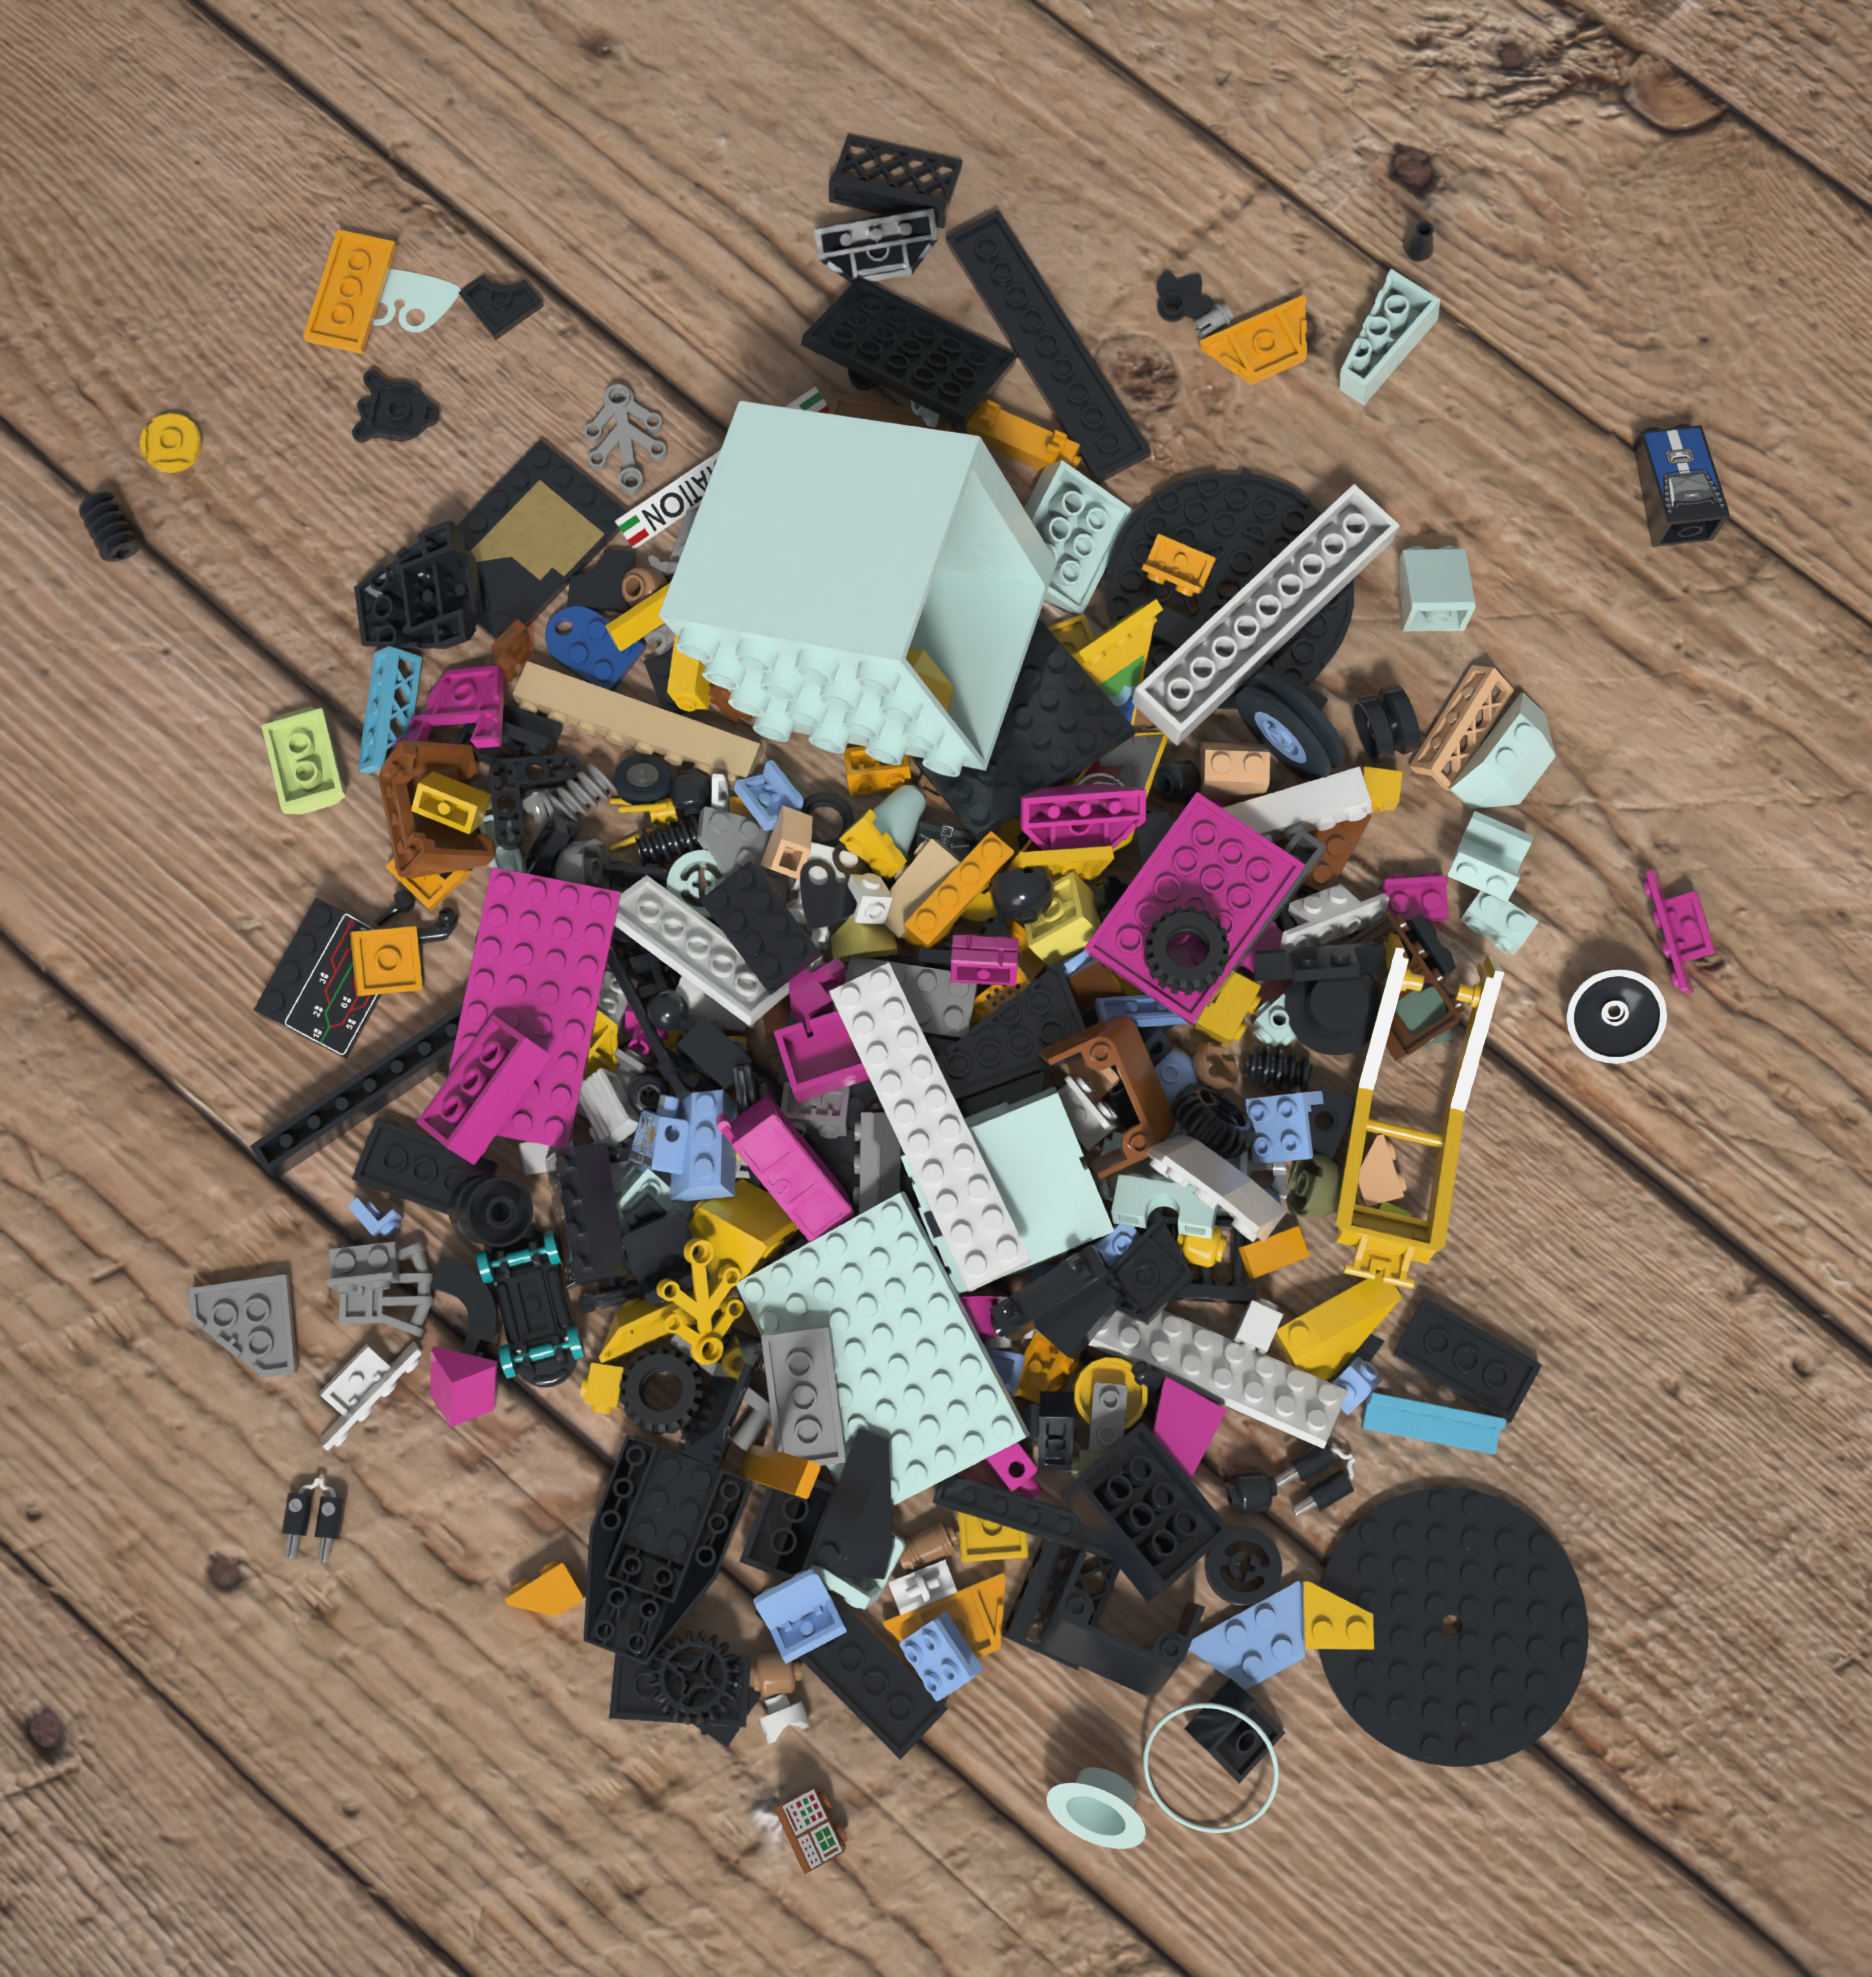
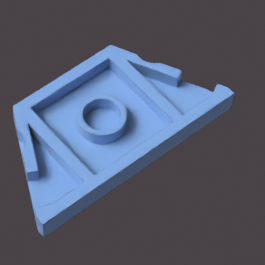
[1188,1581,1305,1690]

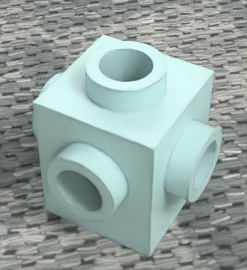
[1252,994,1296,1049]

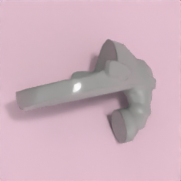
[521,787,558,827]

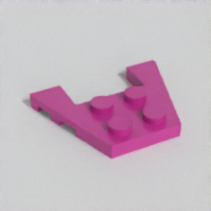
[393,665,504,748]

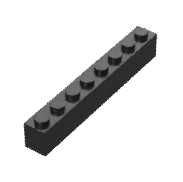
[250,1004,463,1179]

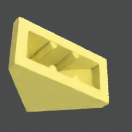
[830,914,898,962]

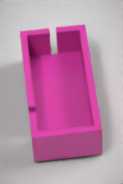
[774,1011,870,1103]

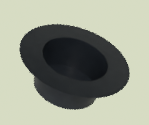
[1285,973,1381,1055]

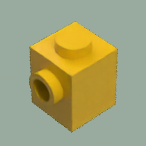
[1362,767,1403,812]
[580,1363,625,1415]

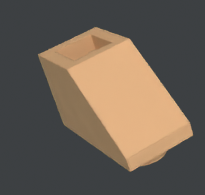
[760,805,813,880]
[1356,1134,1406,1209]

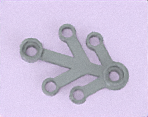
[584,384,668,495]

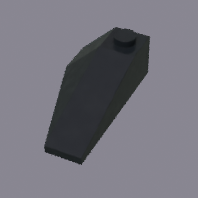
[811,1428,895,1580]

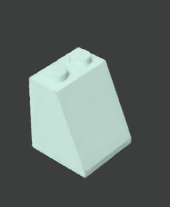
[1399,546,1476,632]

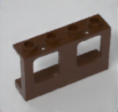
[1342,910,1465,1062]

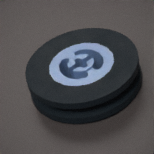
[1235,673,1346,781]

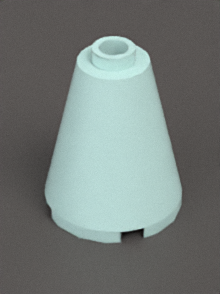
[872,785,926,859]

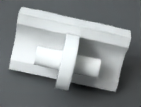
[888,1560,957,1615]

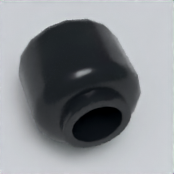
[1154,758,1201,802]
[670,770,712,818]
[627,1071,670,1114]
[1225,1467,1277,1515]

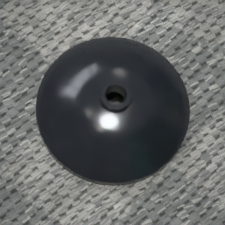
[1566,968,1667,1063]

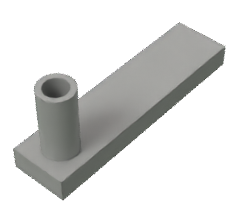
[669,1334,772,1451]

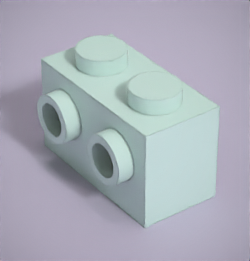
[1460,891,1539,956]

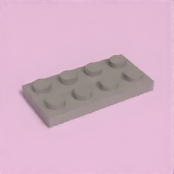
[845,956,978,1040]
[761,1326,846,1466]

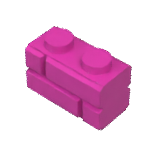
[951,934,1019,986]

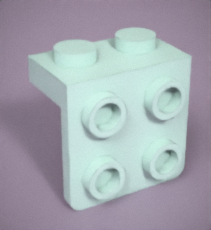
[810,1533,905,1610]

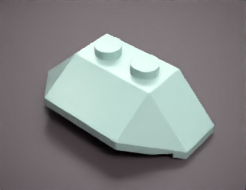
[1449,693,1556,809]

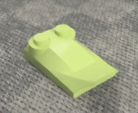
[261,706,346,814]

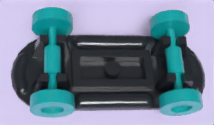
[476,1228,586,1388]

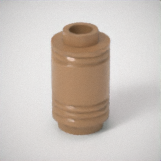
[899,1522,960,1574]

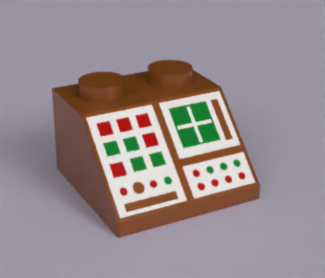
[774,1785,848,1874]

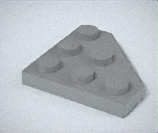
[697,806,789,906]
[188,1274,298,1378]

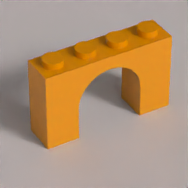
[903,831,1015,952]

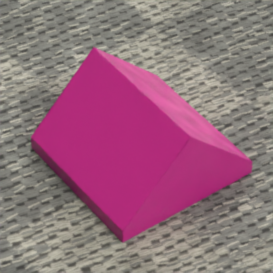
[430,1346,498,1427]

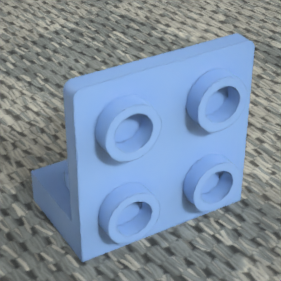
[1245,1091,1324,1164]

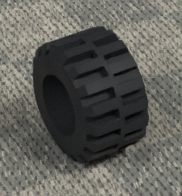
[1144,906,1230,996]
[619,1347,706,1434]

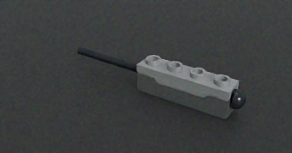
[853,1098,902,1215]

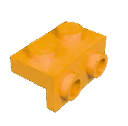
[1142,534,1216,597]

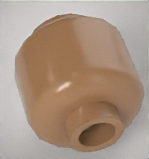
[621,567,667,607]
[751,1651,802,1698]

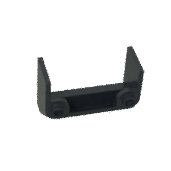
[1037,1549,1205,1696]

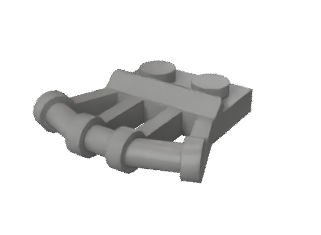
[339,1242,434,1338]

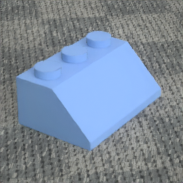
[670,1090,737,1202]

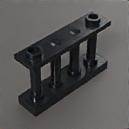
[1135,1216,1256,1305]

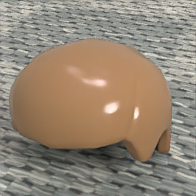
[1192,1042,1238,1091]

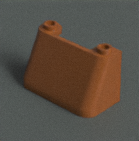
[379,740,496,878]

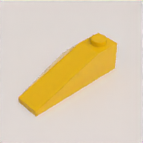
[1273,1271,1402,1381]

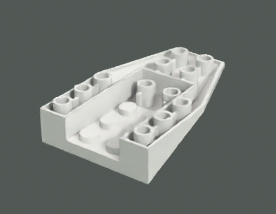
[1146,1133,1287,1242]

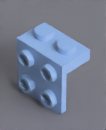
[753,1569,847,1663]

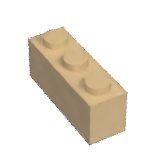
[883,838,963,938]

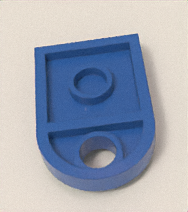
[545,606,646,691]

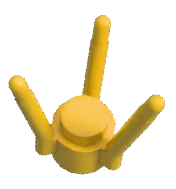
[609,798,677,852]

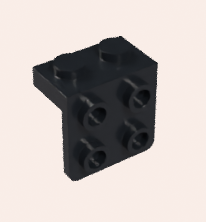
[622,1210,712,1306]

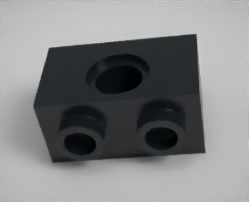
[1308,1084,1356,1159]

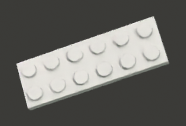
[615,875,790,1026]

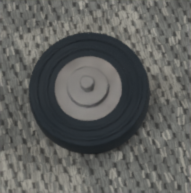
[614,754,671,805]

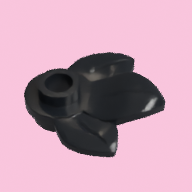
[1156,271,1214,322]

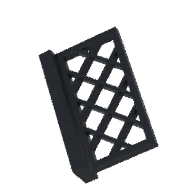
[829,134,963,229]
[1001,1538,1120,1671]

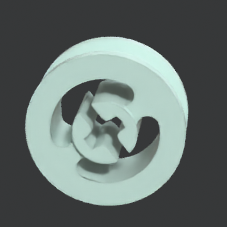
[667,850,725,921]

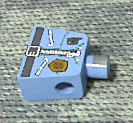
[629,1094,689,1175]

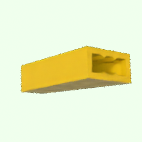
[667,634,711,711]

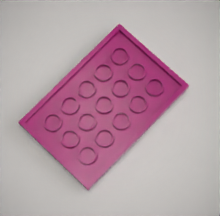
[1084,792,1305,1025]

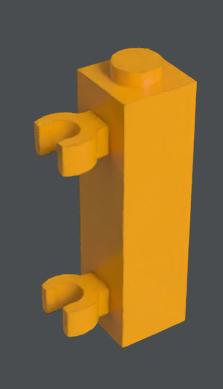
[966,400,1082,472]

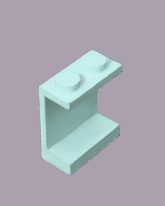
[1447,811,1534,902]

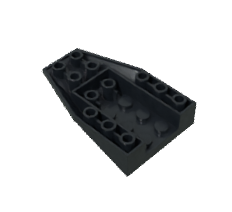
[583,1434,755,1665]

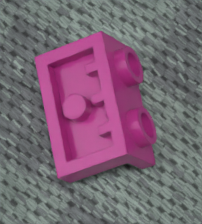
[1380,872,1449,923]

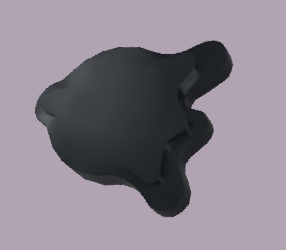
[352,370,440,443]

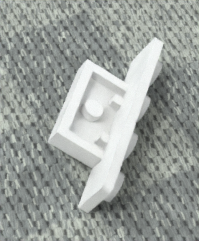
[1280,884,1389,949]
[319,1342,422,1450]

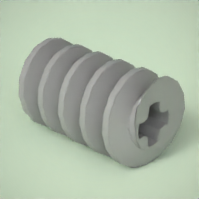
[547,763,617,824]

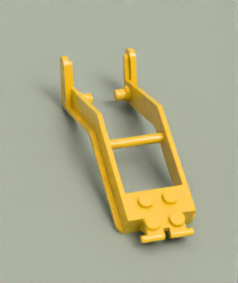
[1335,933,1504,1289]

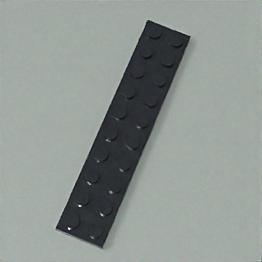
[946,210,1151,485]

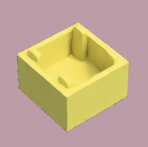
[1024,871,1101,967]

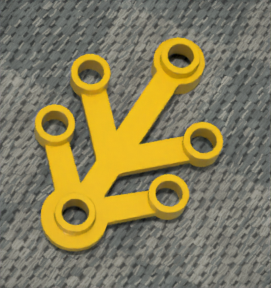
[656,1237,744,1365]

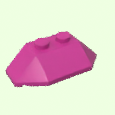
[1021,784,1146,851]

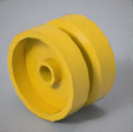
[1072,1357,1148,1429]

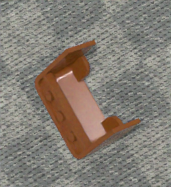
[1038,1015,1176,1179]

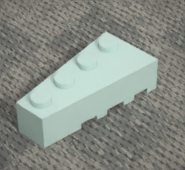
[1339,269,1440,406]

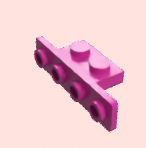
[1643,868,1717,995]

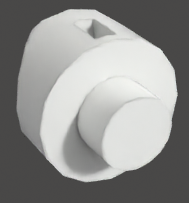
[759,1694,811,1744]

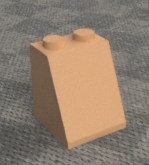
[1199,741,1270,805]

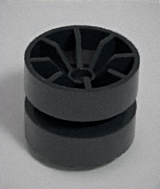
[448,1175,533,1247]

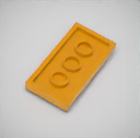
[303,229,397,354]

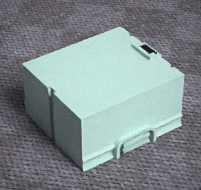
[901,1086,1114,1295]

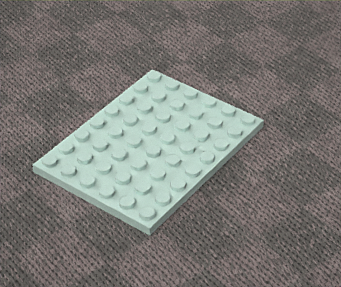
[736,1192,1030,1505]

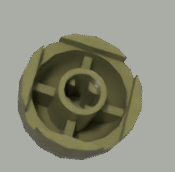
[1287,1152,1343,1219]

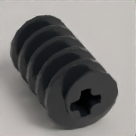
[79,492,140,562]
[635,815,700,865]
[1241,1042,1313,1094]

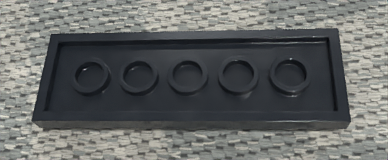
[755,1580,948,1760]

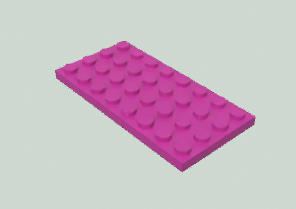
[448,867,622,1149]

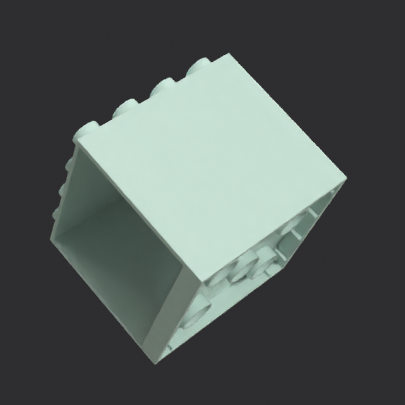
[658,401,1057,777]

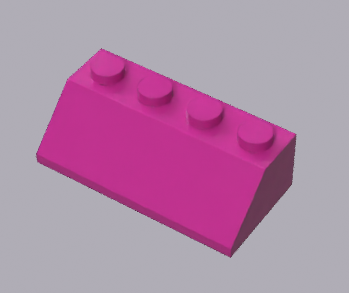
[416,1014,552,1165]

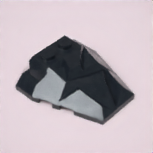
[354,520,484,649]

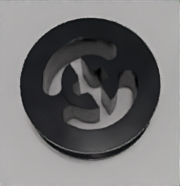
[1205,1528,1282,1606]

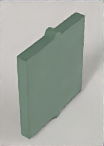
[1395,987,1453,1049]

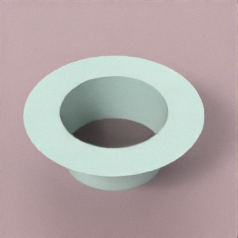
[1047,1767,1145,1849]

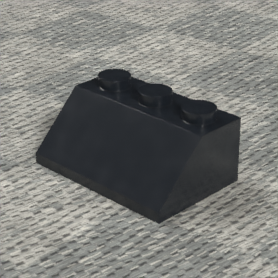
[739,1480,836,1580]

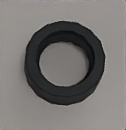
[801,792,854,848]

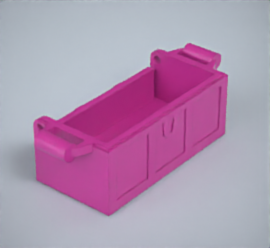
[715,1095,854,1242]

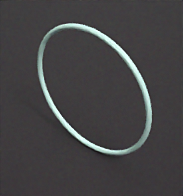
[1143,1703,1279,1833]

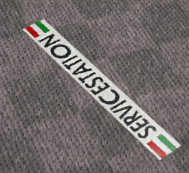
[615,386,830,549]

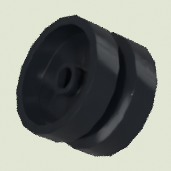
[1352,684,1421,764]

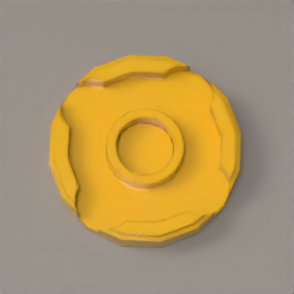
[139,413,203,473]

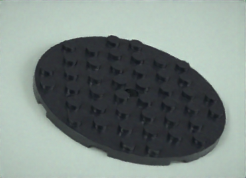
[1105,472,1354,709]
[1317,1488,1589,1767]

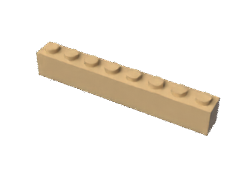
[513,661,763,786]

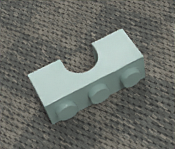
[1111,1173,1218,1239]

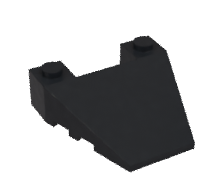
[678,1327,764,1469]

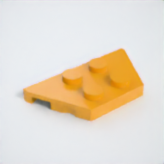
[1199,295,1307,385]
[883,1573,1006,1659]

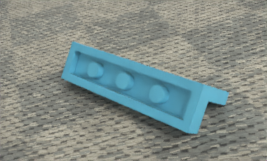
[357,646,422,774]
[1361,1393,1506,1455]

